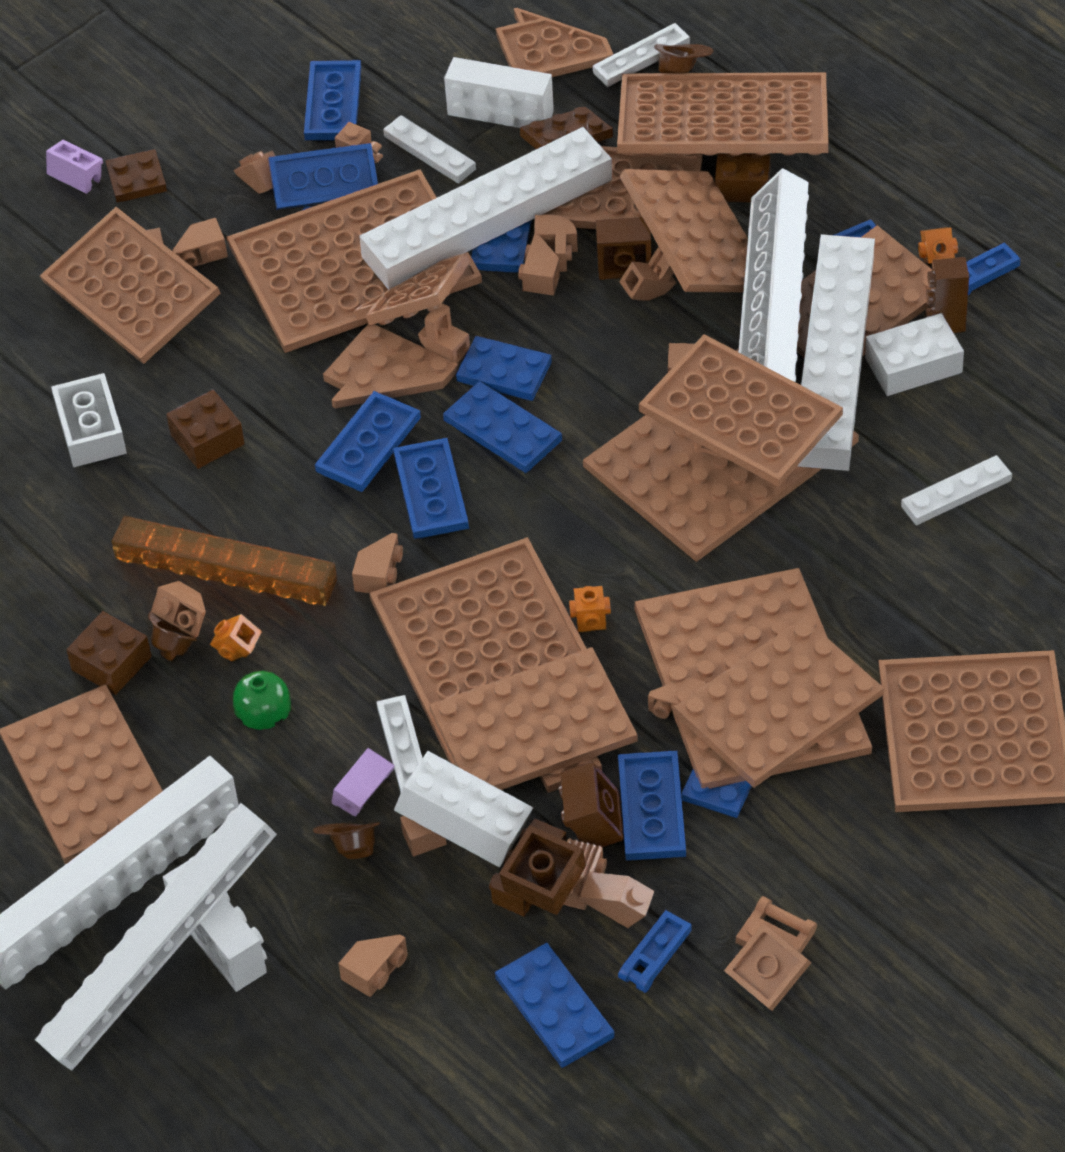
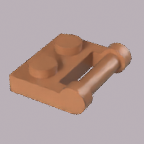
[736,896,817,953]

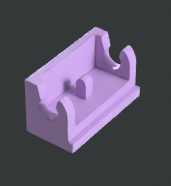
[46,140,103,194]
[332,748,395,816]

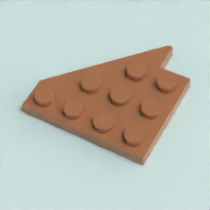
[496,8,614,77]
[353,253,470,325]
[323,323,458,408]

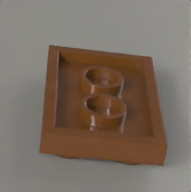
[520,107,613,149]

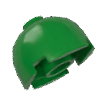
[233,670,291,730]

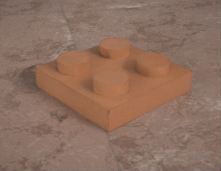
[724,923,812,1011]

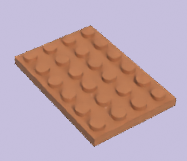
[534,146,703,233]
[620,169,748,292]
[40,207,221,364]
[796,226,932,358]
[639,334,843,487]
[674,617,884,788]
[429,647,638,790]
[0,684,162,865]

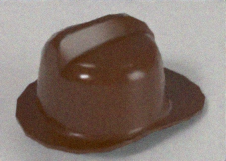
[654,44,714,73]
[148,612,198,661]
[313,822,380,859]

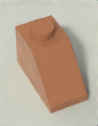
[577,872,654,928]

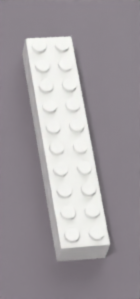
[359,127,612,290]
[739,168,809,382]
[798,235,875,471]
[0,756,239,989]

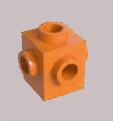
[918,227,958,263]
[569,586,611,632]
[210,614,262,661]

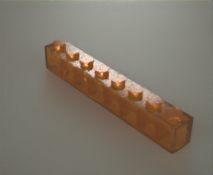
[112,516,337,606]

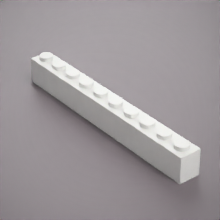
[35,803,277,1071]

